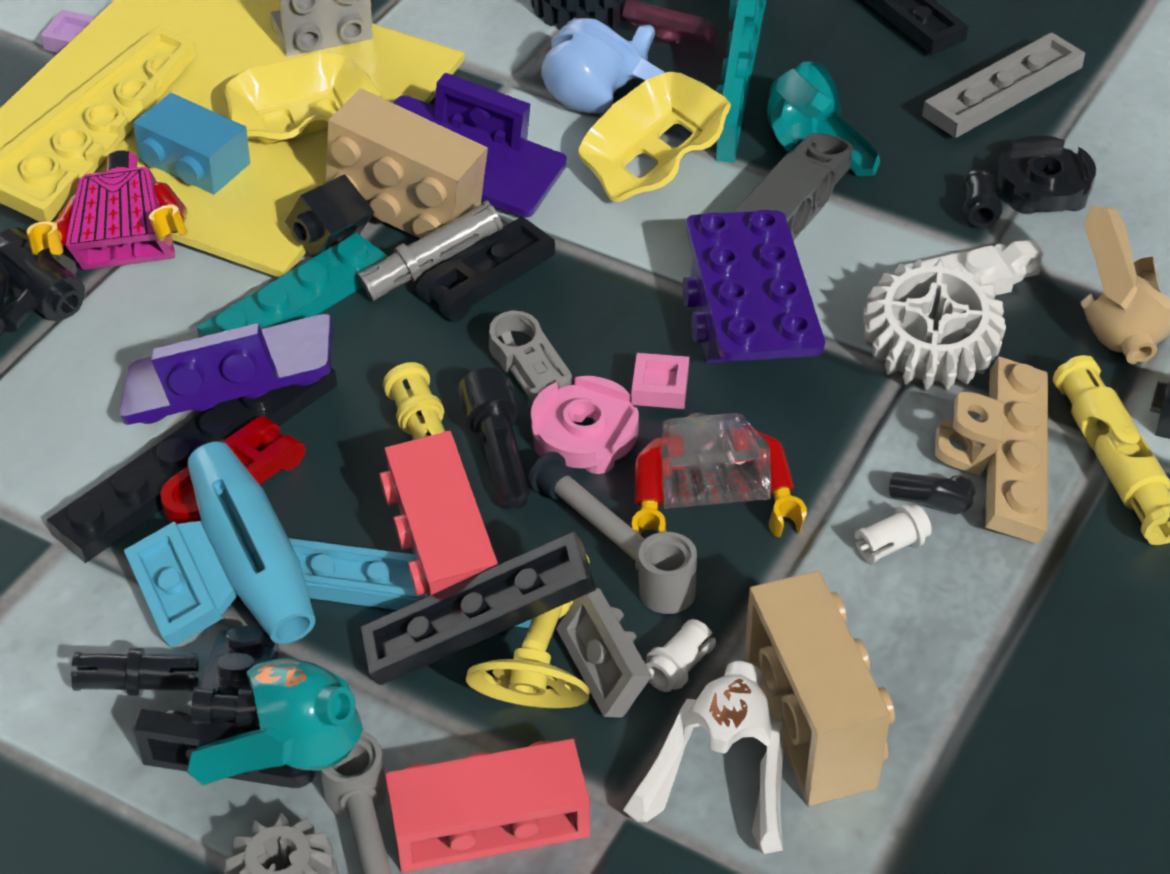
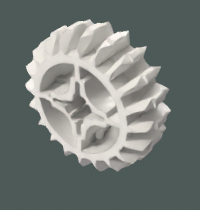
[862,257,1006,391]

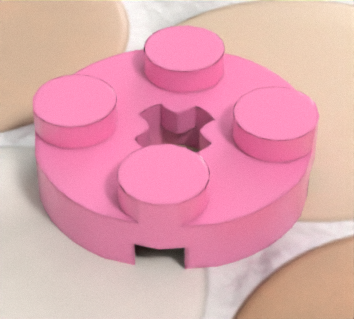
[530,376,639,474]

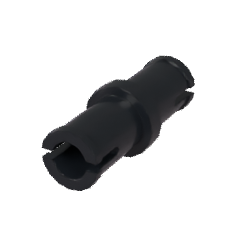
[71,648,199,696]

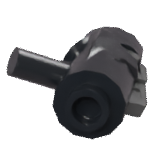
[0,228,85,332]

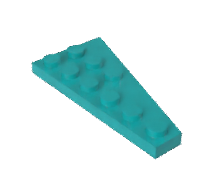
[716,0,767,163]

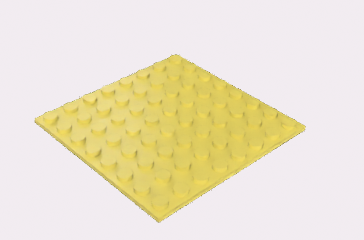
[0,0,465,278]

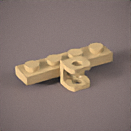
[935,356,1048,544]

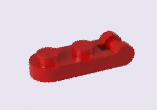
[160,416,305,524]

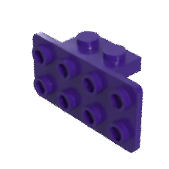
[393,73,567,217]
[682,210,825,363]
[119,314,333,425]

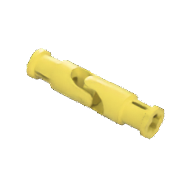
[1053,355,1170,545]

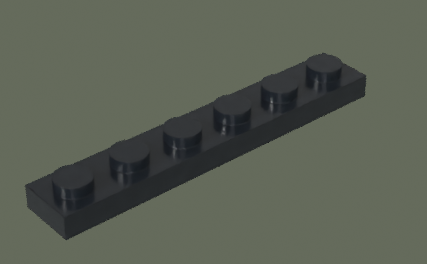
[47,368,337,563]

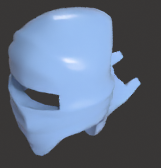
[541,18,665,114]

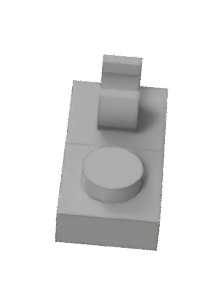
[556,588,652,717]

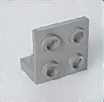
[271,0,373,57]

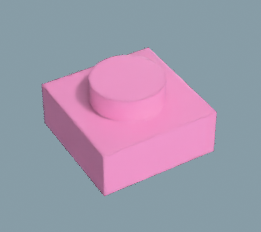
[631,353,689,409]

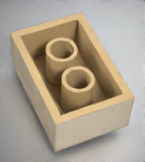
[325,88,488,239]
[744,570,895,807]

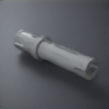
[357,201,503,302]

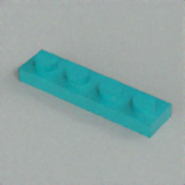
[196,232,388,338]

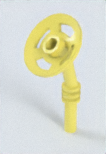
[466,555,590,708]

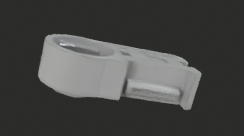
[489,310,572,408]

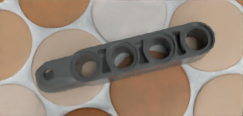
[733,133,853,241]

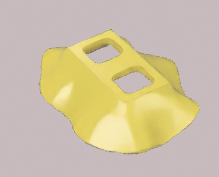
[224,52,382,145]
[578,72,731,202]

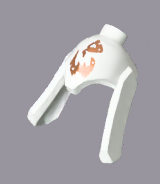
[623,661,784,854]

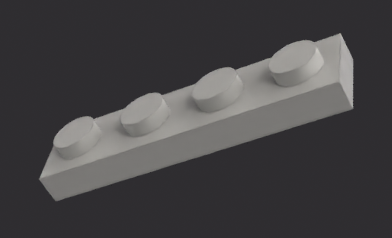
[922,32,1085,138]

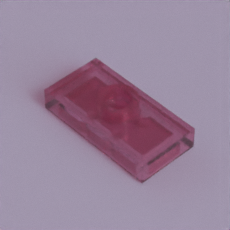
[622,0,719,45]

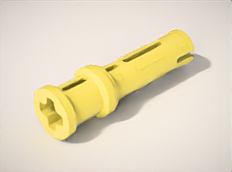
[382,362,445,440]

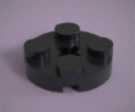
[996,136,1096,214]

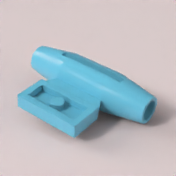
[124,442,315,648]

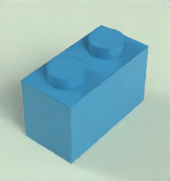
[133,92,250,195]

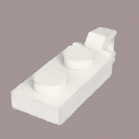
[906,240,1044,296]

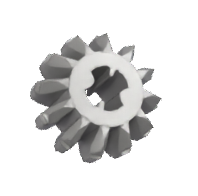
[224,812,338,874]

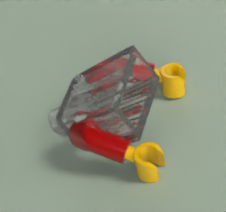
[632,413,807,537]

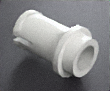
[854,504,932,564]
[645,619,716,692]

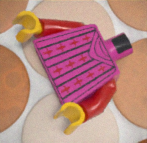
[27,150,188,270]

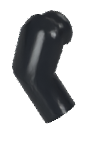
[889,472,976,515]

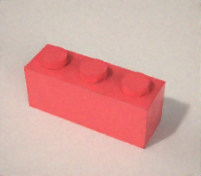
[379,430,498,597]
[385,738,590,873]

